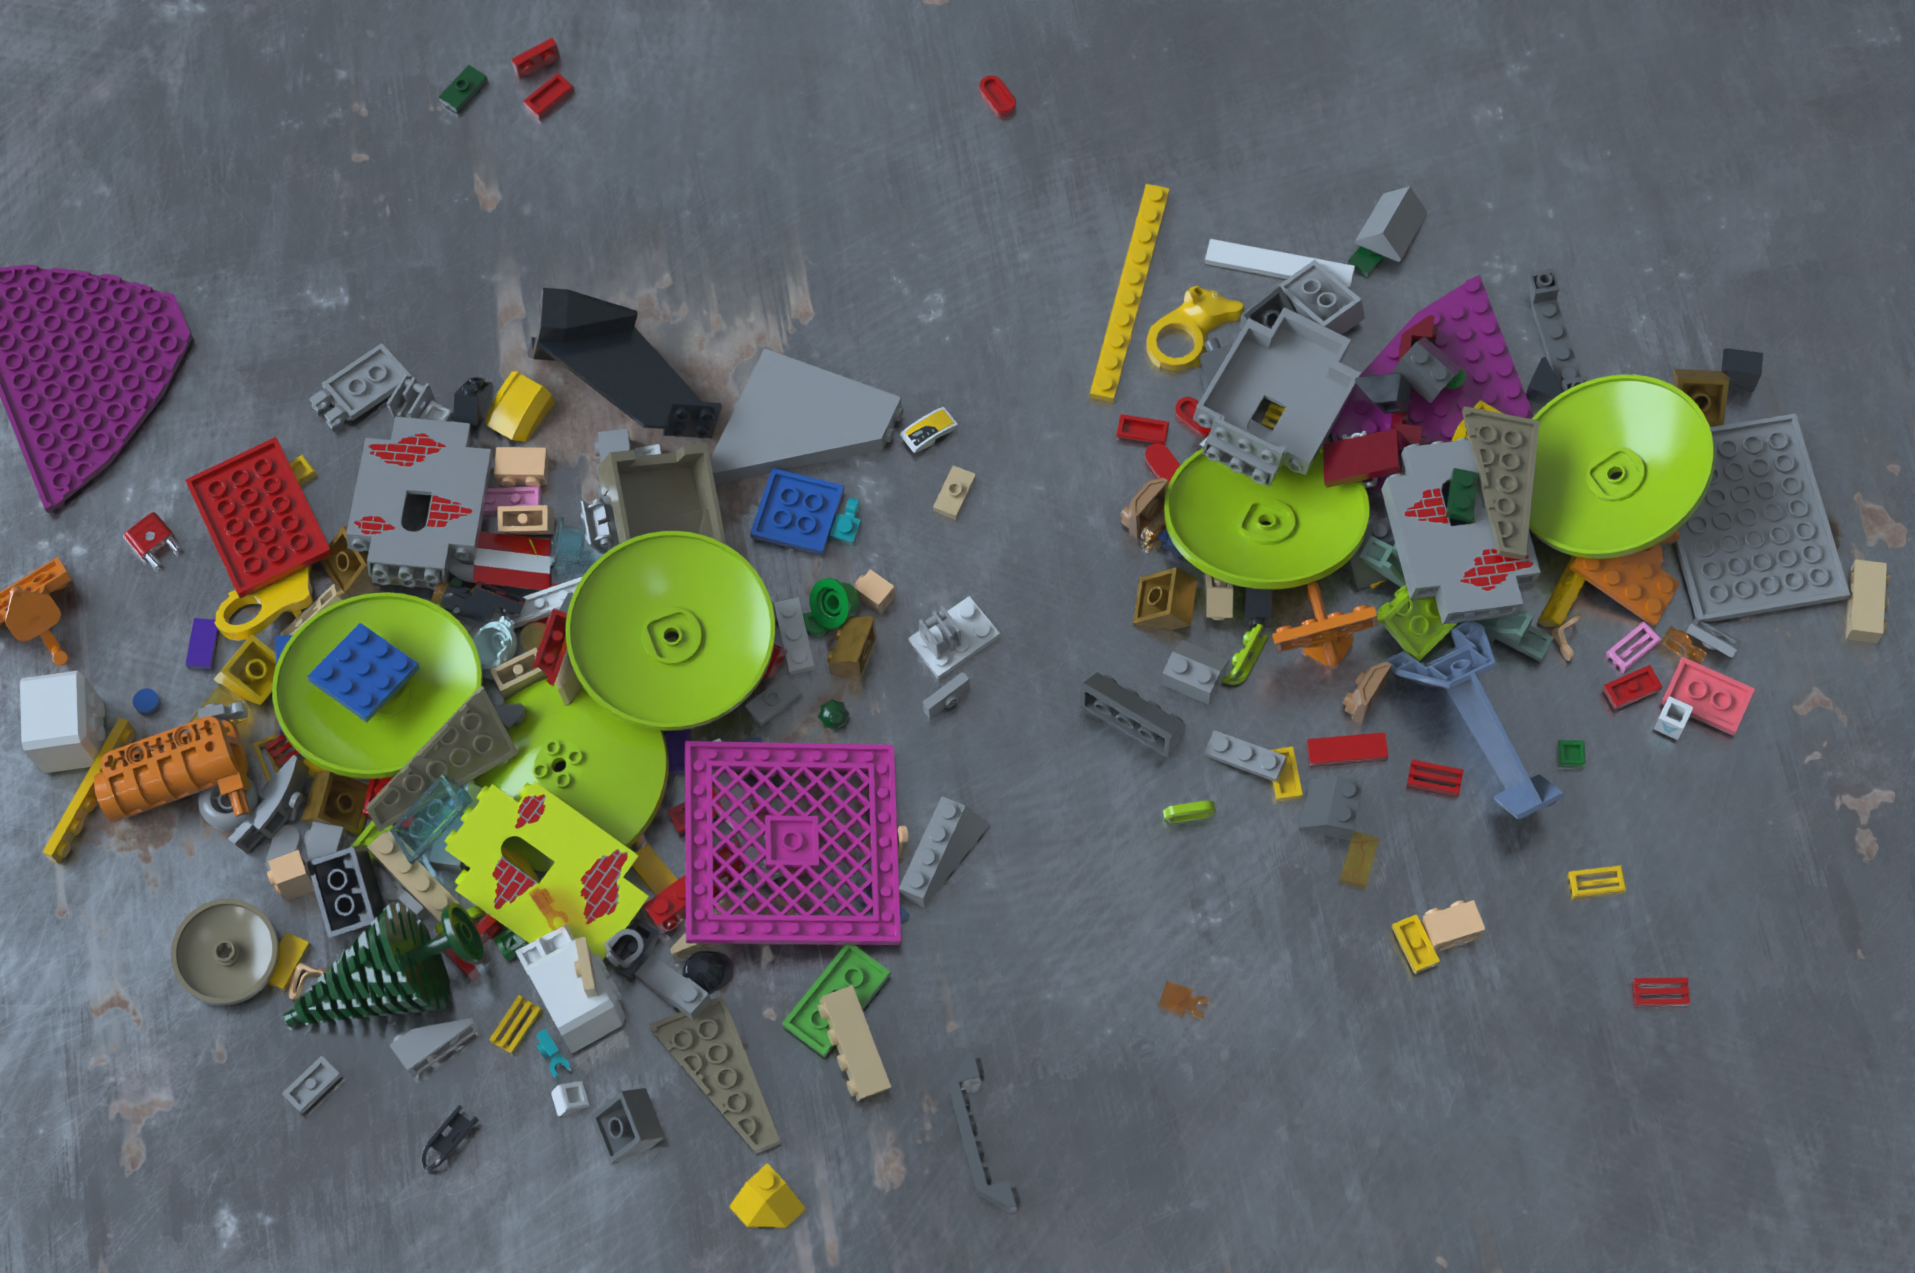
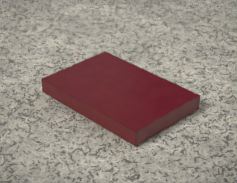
[1323,428,1401,488]

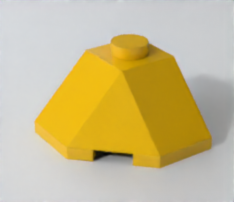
[729,1163,807,1229]

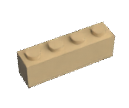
[367,829,459,924]
[818,985,891,1101]

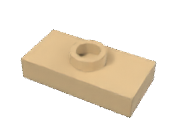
[933,466,976,520]
[574,937,598,998]

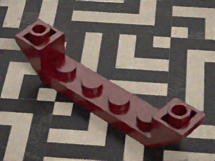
[1390,315,1438,449]

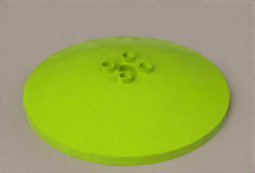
[1529,375,1716,559]
[1164,446,1369,589]
[566,531,775,731]
[272,592,483,779]
[473,678,669,874]

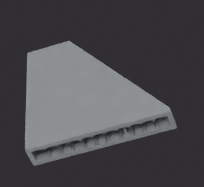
[710,348,904,484]

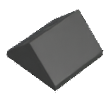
[1239,285,1294,332]

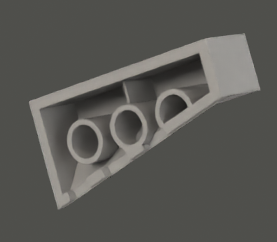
[899,796,990,908]

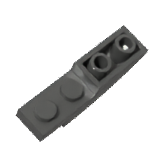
[228,755,309,854]

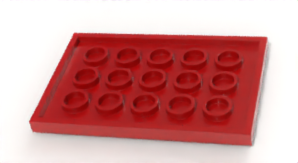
[185,437,333,599]

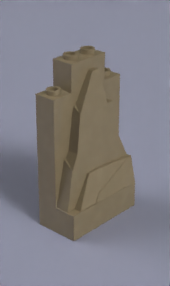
[597,443,727,635]

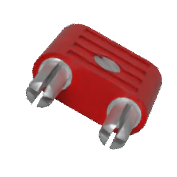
[123,512,182,569]

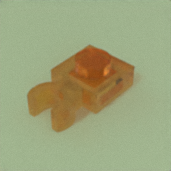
[1661,626,1707,664]
[1158,981,1209,1019]

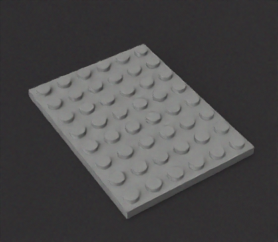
[1675,413,1850,622]

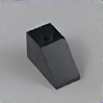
[1244,587,1272,629]

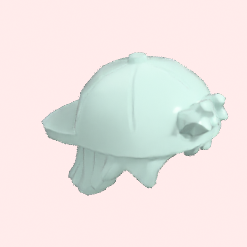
[472,616,517,680]

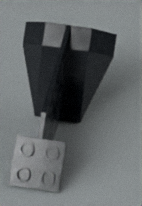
[528,288,722,438]

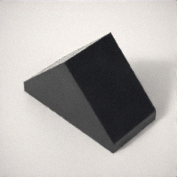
[1721,348,1763,392]
[1526,357,1563,406]

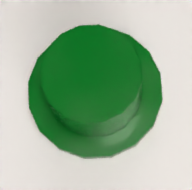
[809,578,860,629]

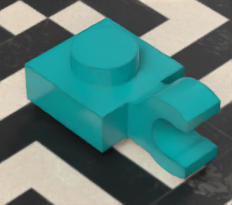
[829,497,862,546]
[536,1029,572,1079]

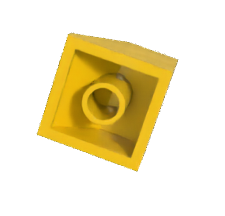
[214,634,276,705]

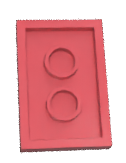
[1661,657,1755,736]

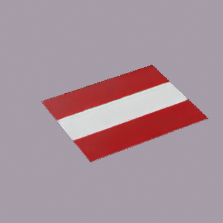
[473,531,551,590]

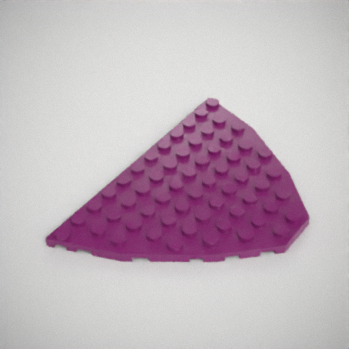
[0,265,193,513]
[1329,275,1534,532]

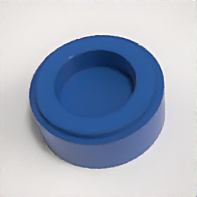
[133,688,160,715]

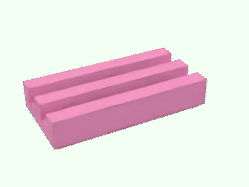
[1605,622,1662,673]

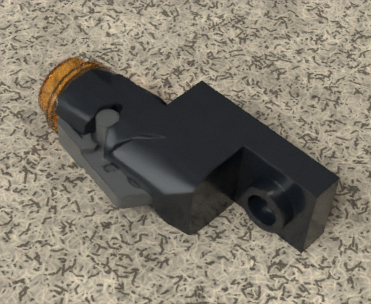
[431,581,526,626]

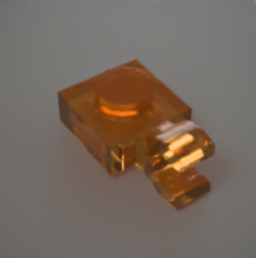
[529,887,569,931]

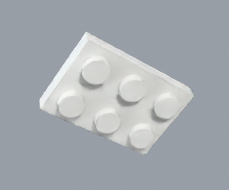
[908,596,1000,680]

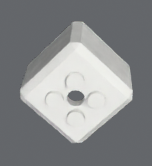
[20,671,106,773]
[525,940,626,1053]

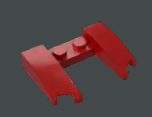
[532,608,567,686]

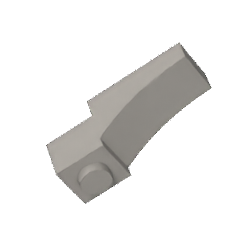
[635,954,711,1021]

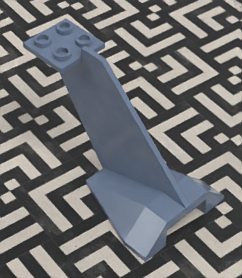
[1382,620,1565,820]

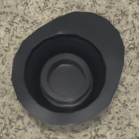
[683,951,734,994]

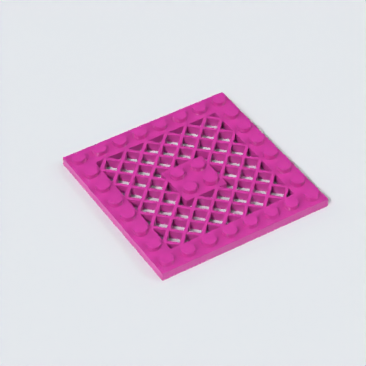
[685,741,901,945]

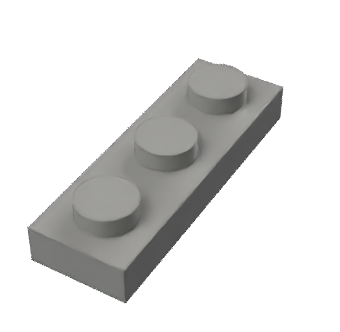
[1204,730,1287,782]

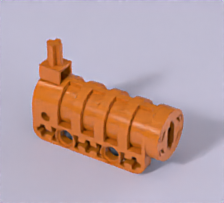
[94,716,251,822]

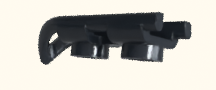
[421,1105,479,1172]

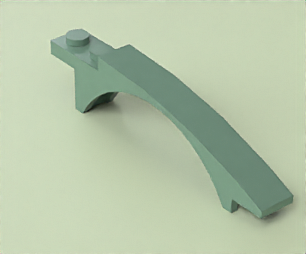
[1359,536,1554,662]

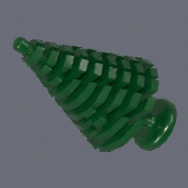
[283,902,484,1027]

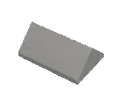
[1355,186,1427,262]

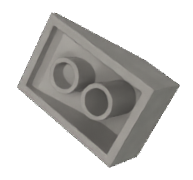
[1279,260,1365,335]

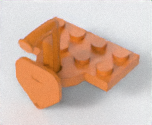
[1570,531,1681,626]
[0,557,72,666]
[1272,581,1378,669]

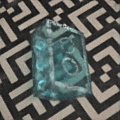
[390,774,473,865]

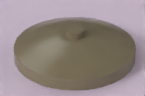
[171,899,280,1005]

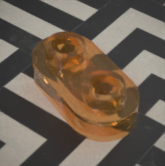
[1140,505,1167,545]

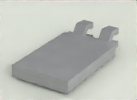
[310,343,412,430]

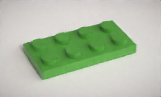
[782,945,891,1058]

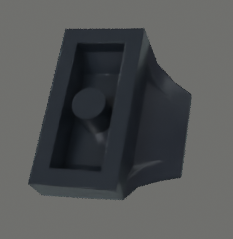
[608,918,660,978]

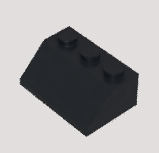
[307,845,385,938]

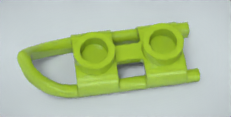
[1221,624,1269,685]

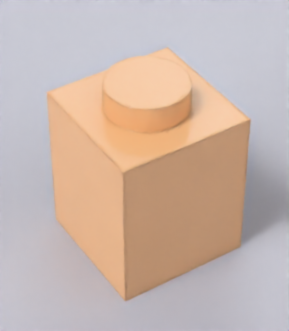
[854,569,896,615]

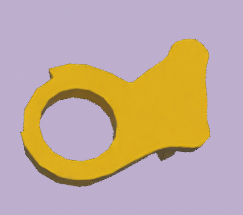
[1146,285,1245,371]
[214,565,313,641]

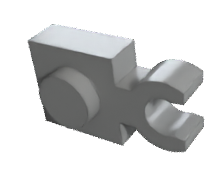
[197,702,248,724]

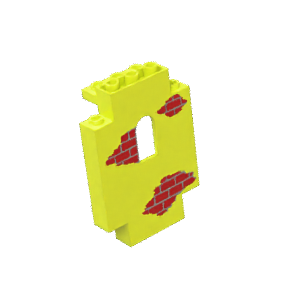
[444,781,649,961]

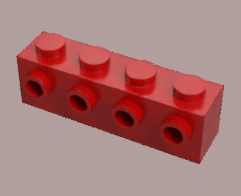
[643,846,746,935]

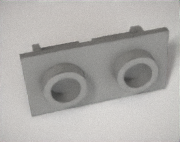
[581,499,613,554]

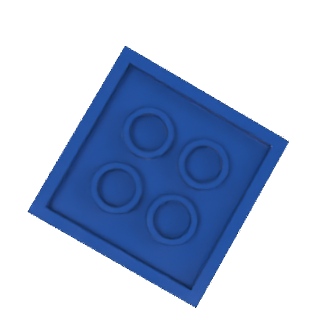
[750,468,845,556]
[307,623,420,723]

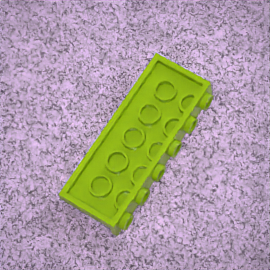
[1377,519,1474,661]

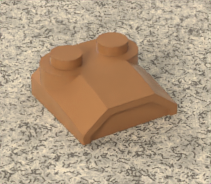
[1120,478,1168,539]
[1342,662,1392,725]

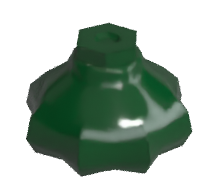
[817,699,850,731]

